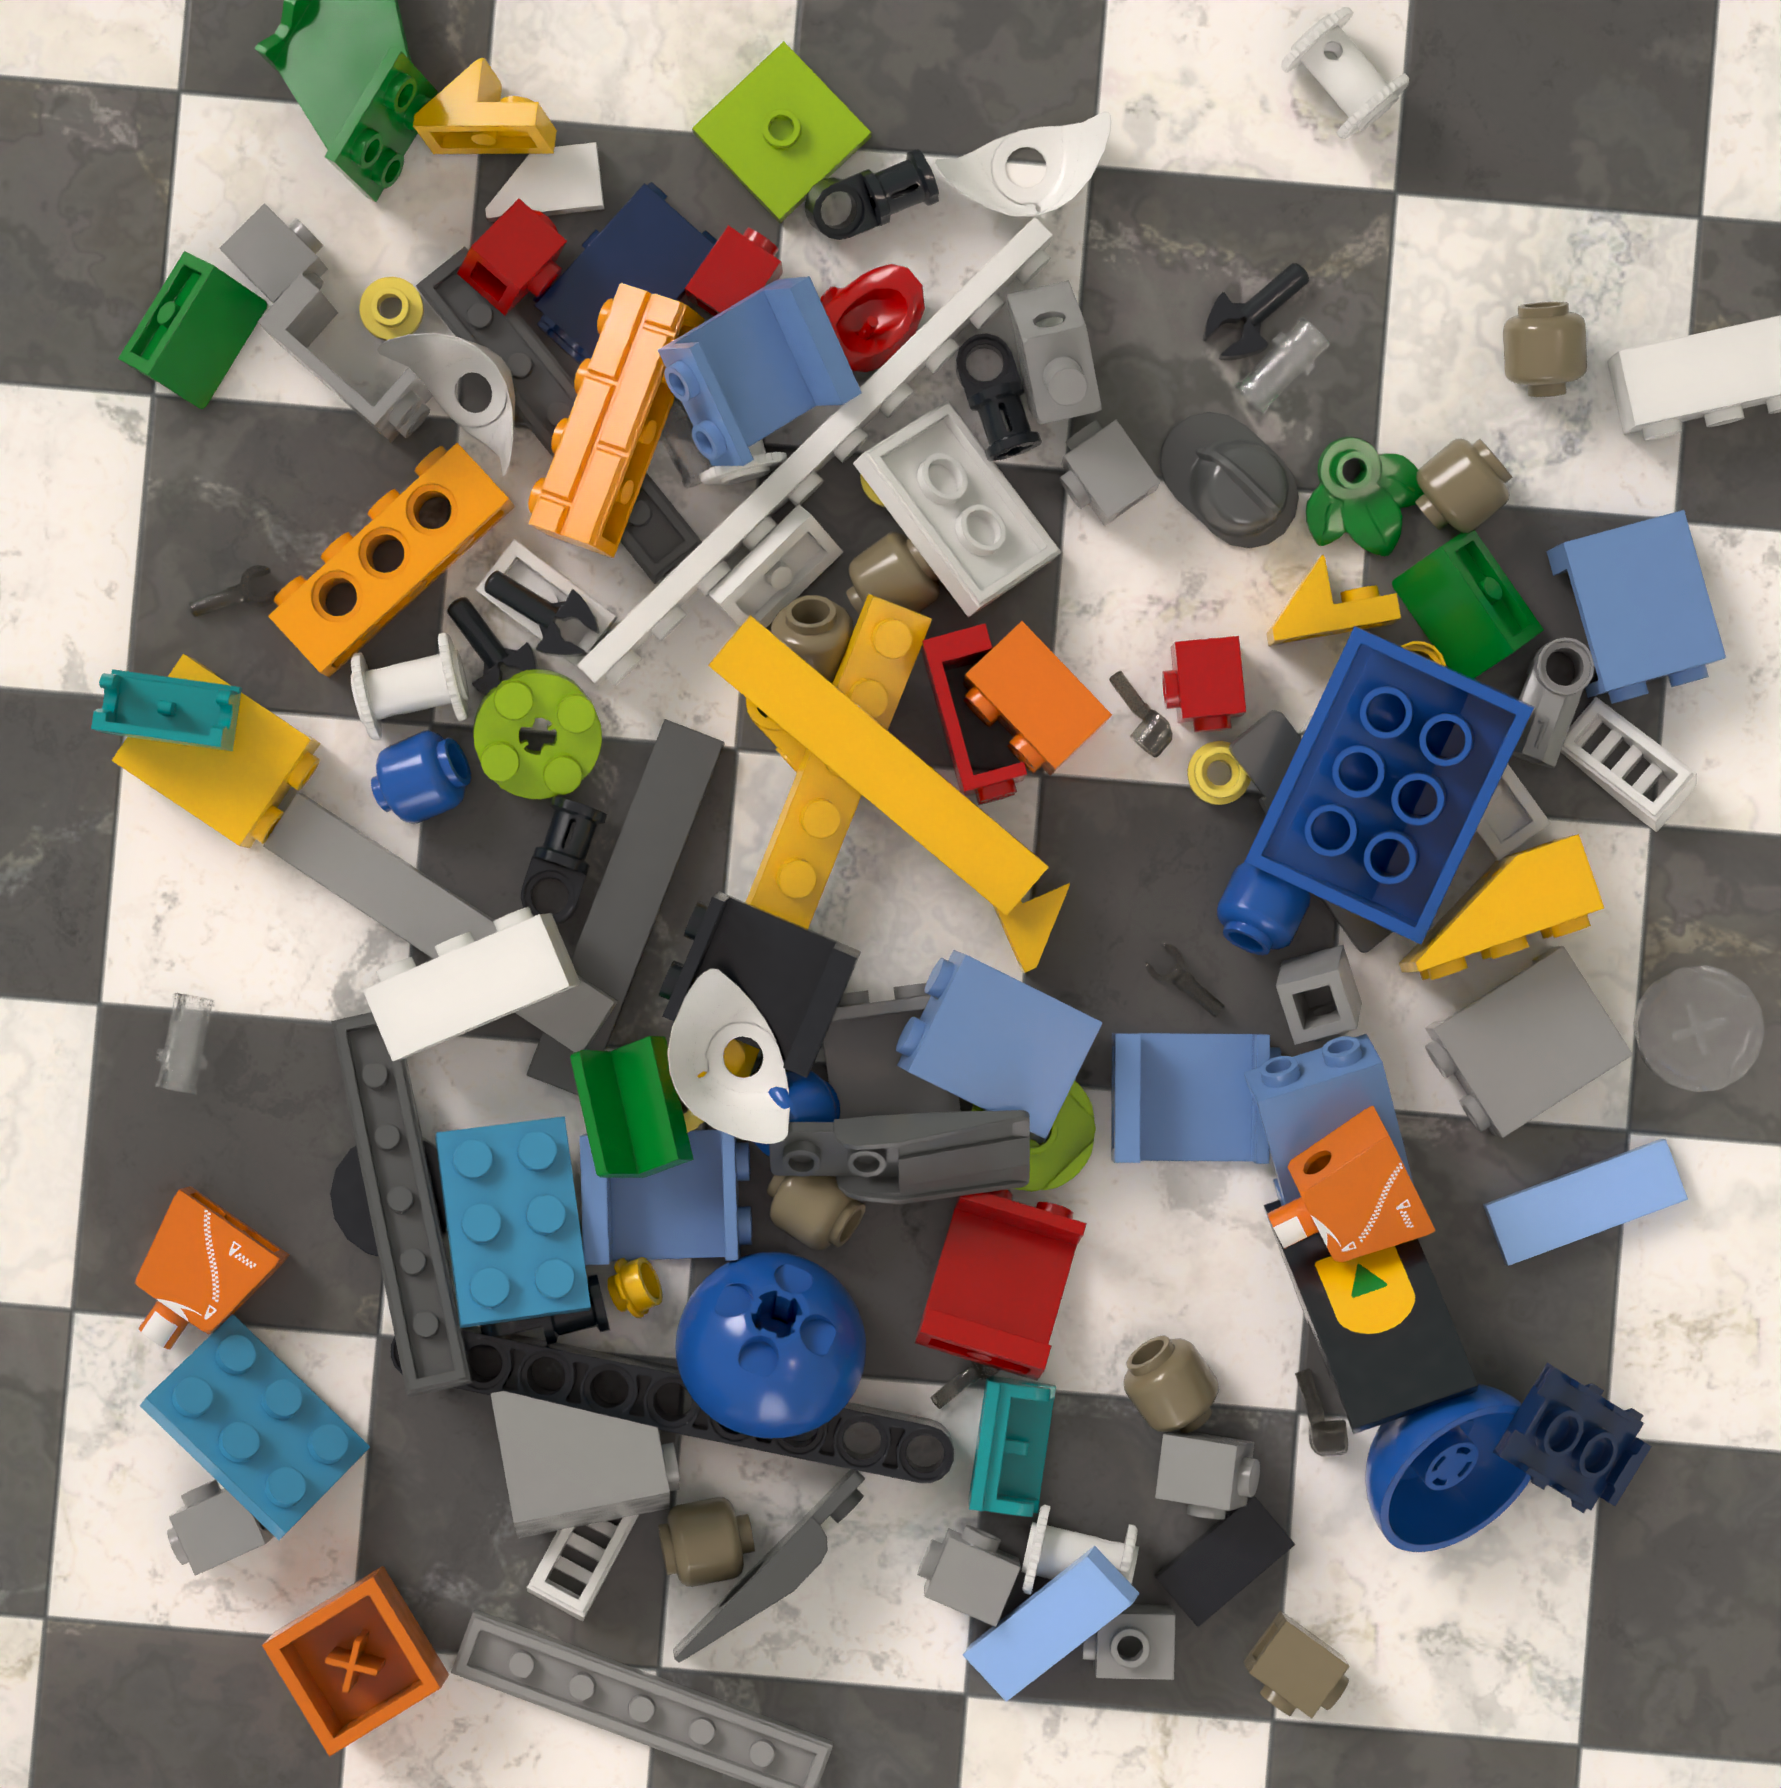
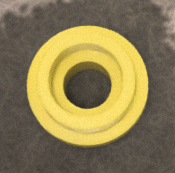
[359,277,424,341]
[1187,741,1251,805]

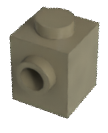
[1243,1610,1350,1719]

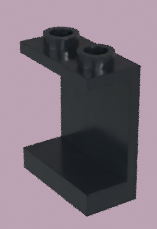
[659,891,861,1078]

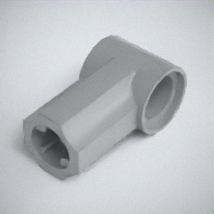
[1512,637,1595,768]

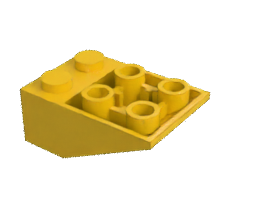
[1399,834,1604,980]

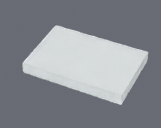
[853,400,1061,618]

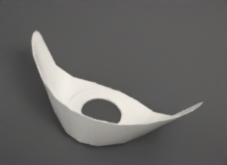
[935,111,1112,217]
[377,333,515,476]
[668,968,790,1144]

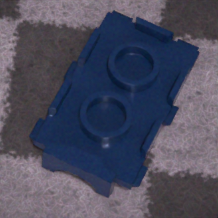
[533,182,718,365]
[1493,1363,1652,1513]

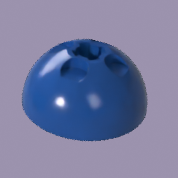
[675,1252,866,1438]
[1365,1384,1531,1552]

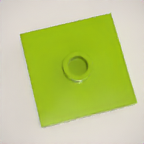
[692,41,871,224]

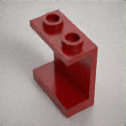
[921,623,1027,805]
[915,1190,1087,1381]

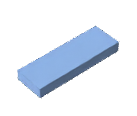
[1483,1139,1688,1266]
[963,1546,1139,1702]

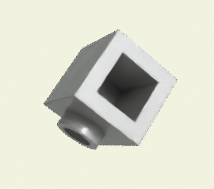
[219,203,328,304]
[1059,419,1160,526]
[1276,945,1362,1045]
[1155,1430,1260,1519]
[167,1480,274,1576]
[917,1525,1021,1627]
[1082,1604,1175,1680]

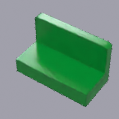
[118,251,267,409]
[1392,530,1544,679]
[570,1036,694,1178]

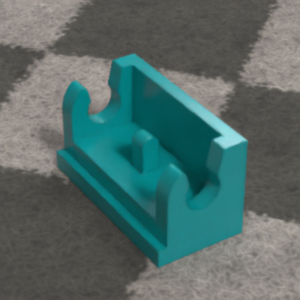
[91,669,242,751]
[968,1375,1056,1517]

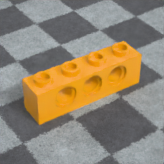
[268,443,515,678]

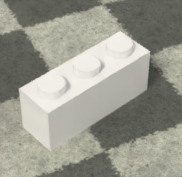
[1607,315,1781,441]
[363,907,581,1061]

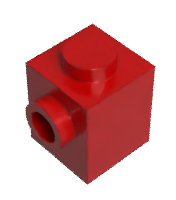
[457,198,567,316]
[685,225,783,317]
[1162,636,1246,733]

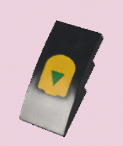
[1264,1200,1478,1434]

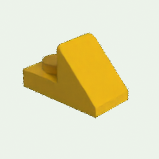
[413,58,557,154]
[1266,555,1401,646]
[993,883,1070,973]

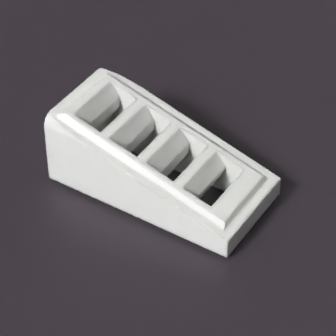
[1561,697,1697,832]
[527,1515,639,1621]

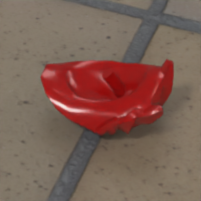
[821,264,925,372]

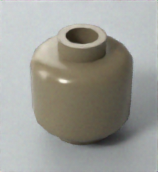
[1503,302,1587,397]
[1415,439,1513,533]
[846,532,940,615]
[771,595,854,683]
[767,1175,866,1251]
[1123,1335,1219,1433]
[658,1497,755,1587]

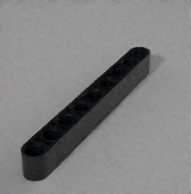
[391,1326,954,1483]

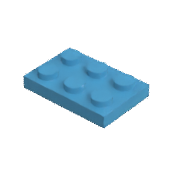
[435,1116,591,1328]
[140,1314,370,1541]

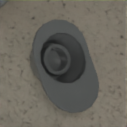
[1160,412,1299,548]

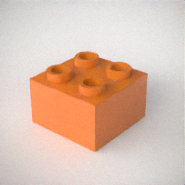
[963,621,1112,776]
[262,1566,449,1757]

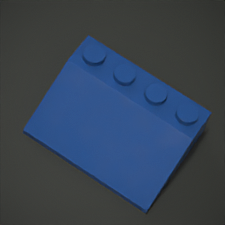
[1244,626,1535,945]

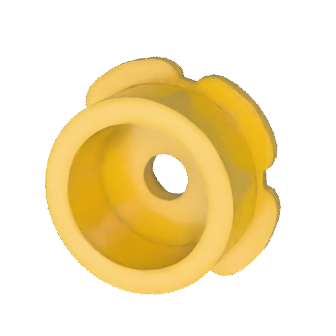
[607,1257,663,1318]

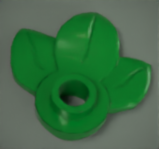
[1305,437,1424,557]

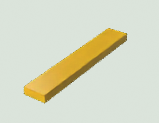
[708,614,1048,916]

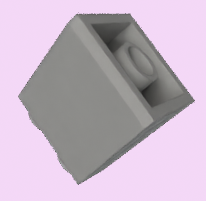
[491,1391,680,1538]

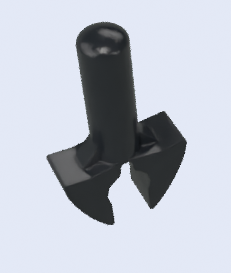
[1203,263,1309,360]
[484,571,600,657]
[447,597,538,695]

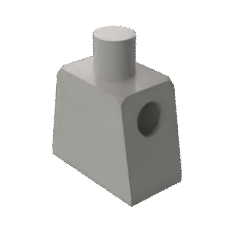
[1006,280,1102,424]

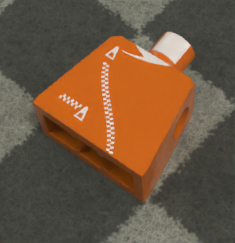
[1267,1106,1436,1262]
[135,1186,290,1350]

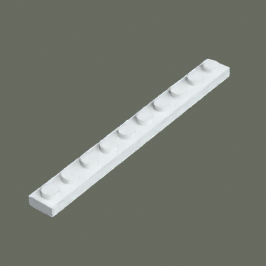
[577,217,1053,687]

